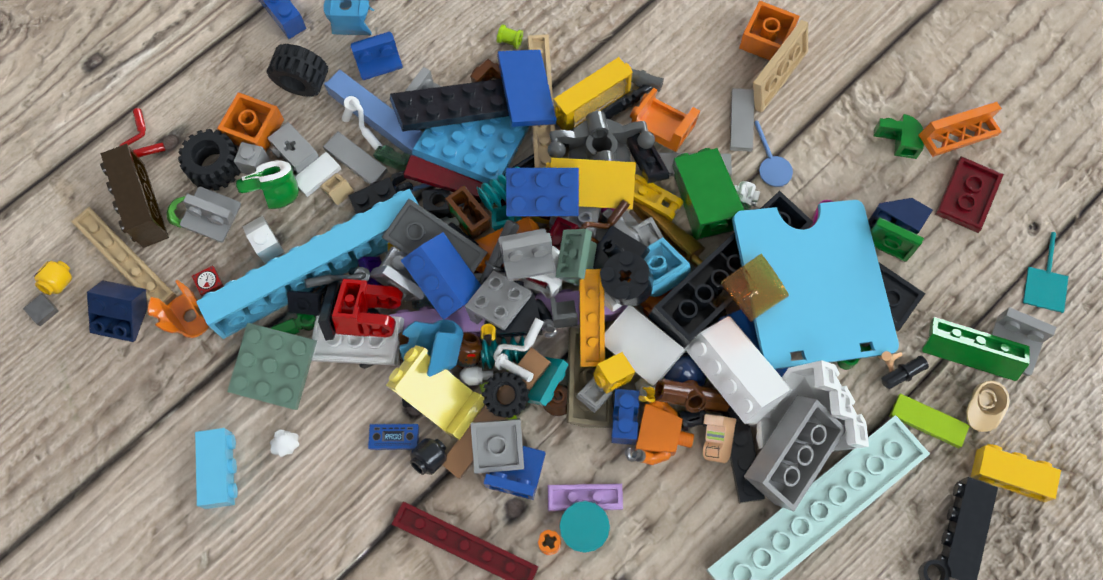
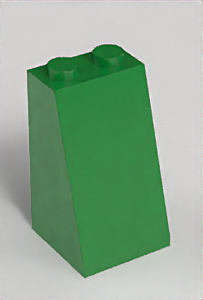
[672,148,745,240]

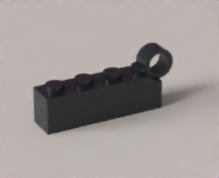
[918,477,998,580]

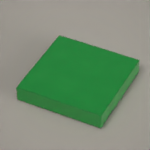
[870,217,924,262]

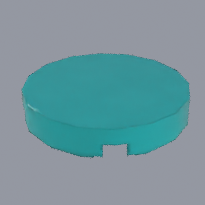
[560,500,610,553]

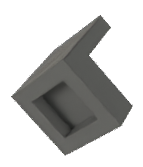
[550,297,578,328]

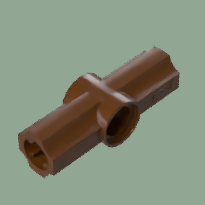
[654,379,730,413]

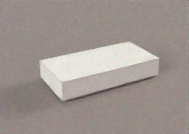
[295,152,342,197]

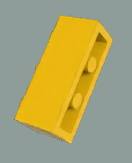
[971,444,1061,502]

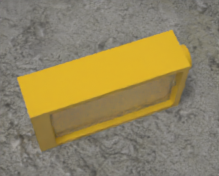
[553,57,633,131]

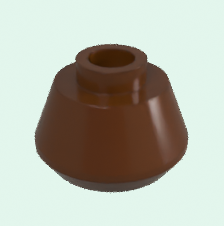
[543,384,567,416]

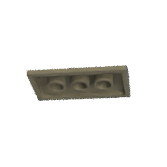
[567,327,613,428]

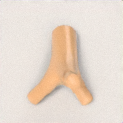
[878,351,903,372]

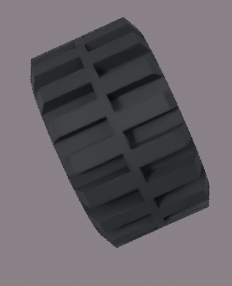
[266,44,329,97]
[178,129,241,191]

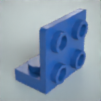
[484,446,546,500]

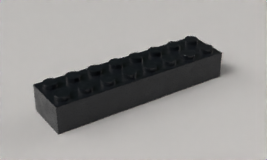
[648,190,814,349]

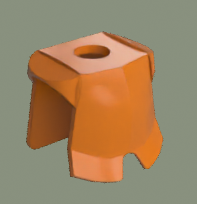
[148,280,209,338]

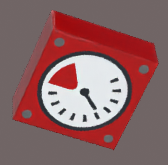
[192,266,224,297]

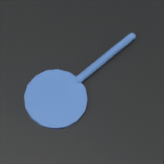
[754,120,793,187]

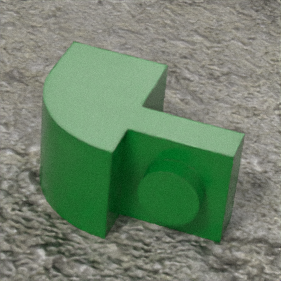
[873,114,924,159]

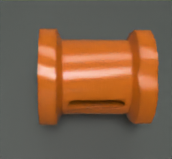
[538,530,561,555]

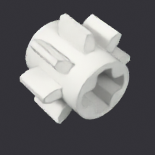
[734,181,760,210]

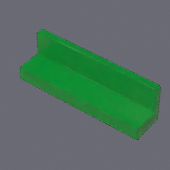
[922,317,1030,381]

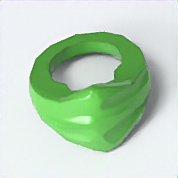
[166,196,185,227]

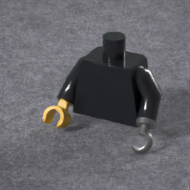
[481,281,558,341]

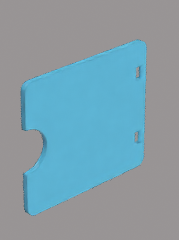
[732,200,899,370]

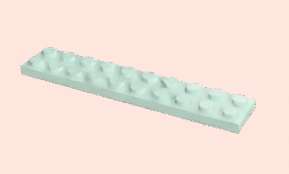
[706,415,930,580]

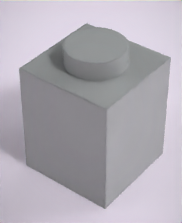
[234,142,270,175]

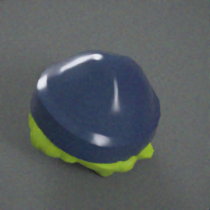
[663,353,708,387]

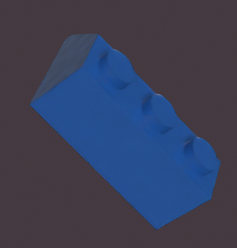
[401,232,481,320]

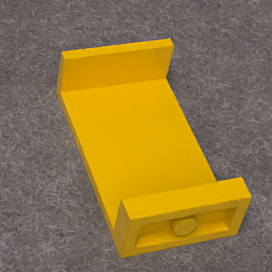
[546,158,636,209]

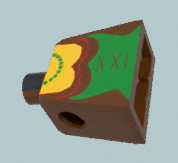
[445,186,491,239]

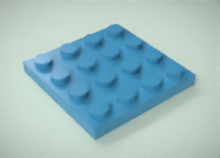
[412,116,529,185]

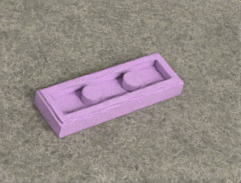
[548,484,623,511]

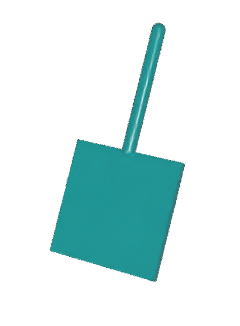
[1023,232,1069,313]

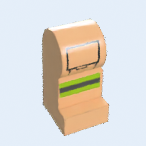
[703,414,736,463]

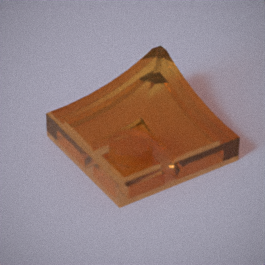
[721,253,789,322]

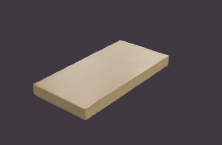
[753,20,808,113]

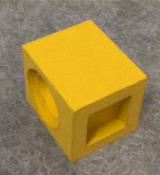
[594,352,635,394]

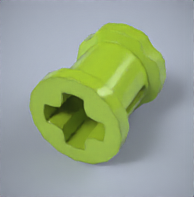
[497,25,523,49]

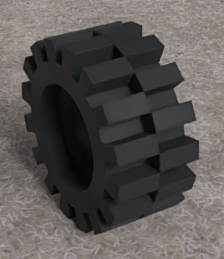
[482,372,529,418]

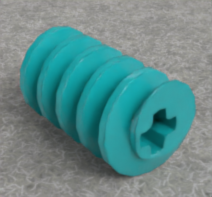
[477,166,520,212]
[481,336,529,369]

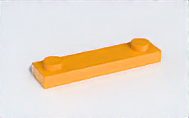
[579,269,605,367]

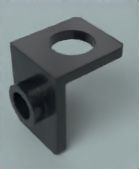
[287,284,328,316]

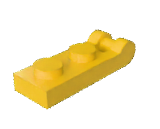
[633,174,684,221]

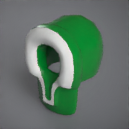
[236,160,299,209]

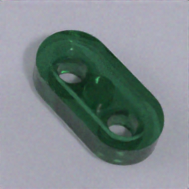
[373,145,411,171]

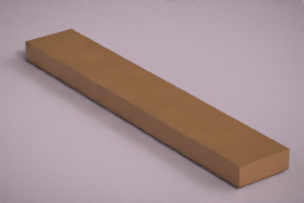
[443,347,551,479]

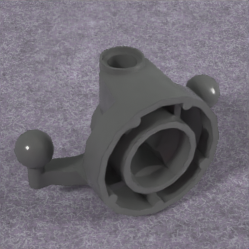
[547,111,655,162]

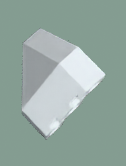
[749,360,869,452]

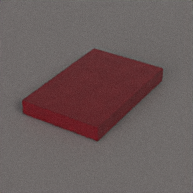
[935,156,1004,233]

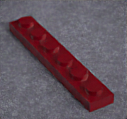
[392,501,539,580]

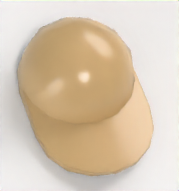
[966,380,1010,432]

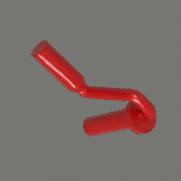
[119,108,166,157]

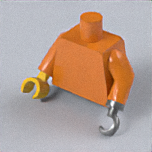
[625,387,694,465]

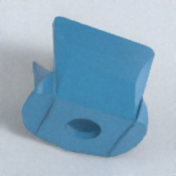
[324,0,374,35]
[399,320,464,377]

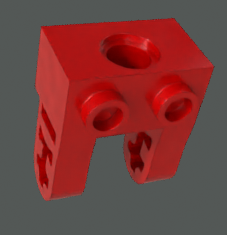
[332,279,403,337]

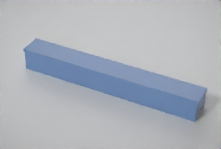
[324,70,423,156]

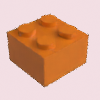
[739,0,800,61]
[217,92,284,152]

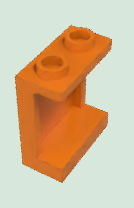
[630,88,700,152]

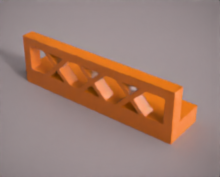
[919,102,1002,157]

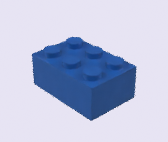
[506,168,579,216]

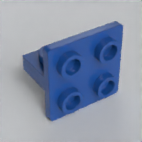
[351,32,403,80]

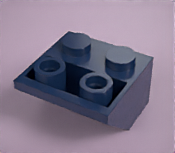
[868,198,933,234]
[87,280,147,342]

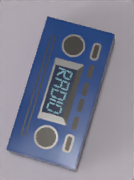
[368,424,419,450]

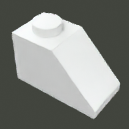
[243,215,284,264]

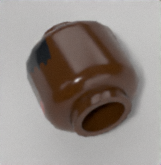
[456,332,482,369]

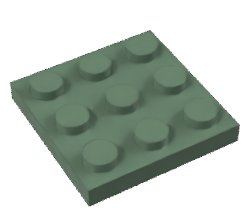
[227,323,317,410]

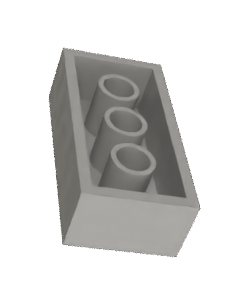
[744,395,846,512]

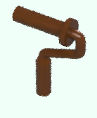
[579,199,630,244]

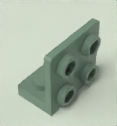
[555,229,597,286]

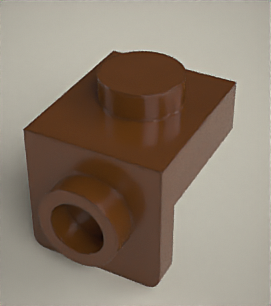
[470,59,502,83]

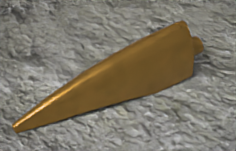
[633,201,705,267]

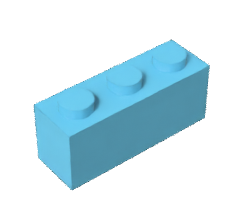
[195,428,238,509]

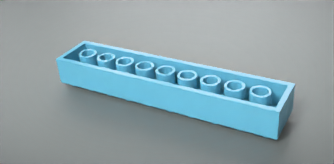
[196,189,419,339]

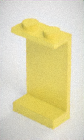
[386,345,484,440]

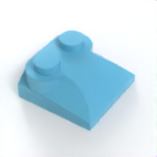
[644,238,691,297]

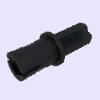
[881,355,929,389]

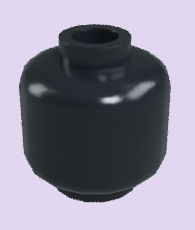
[410,438,447,475]

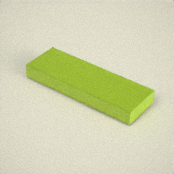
[889,393,970,449]

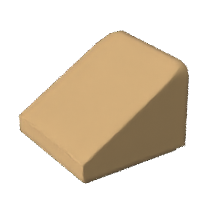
[320,173,354,205]

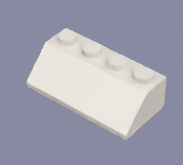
[685,316,792,424]

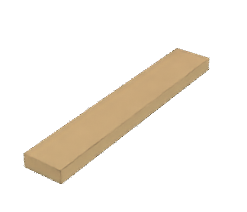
[71,207,177,305]

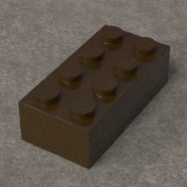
[100,143,169,248]

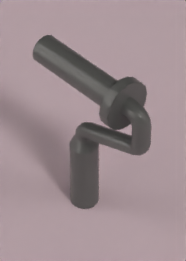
[304,267,370,288]

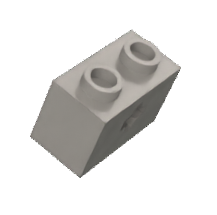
[268,122,319,174]

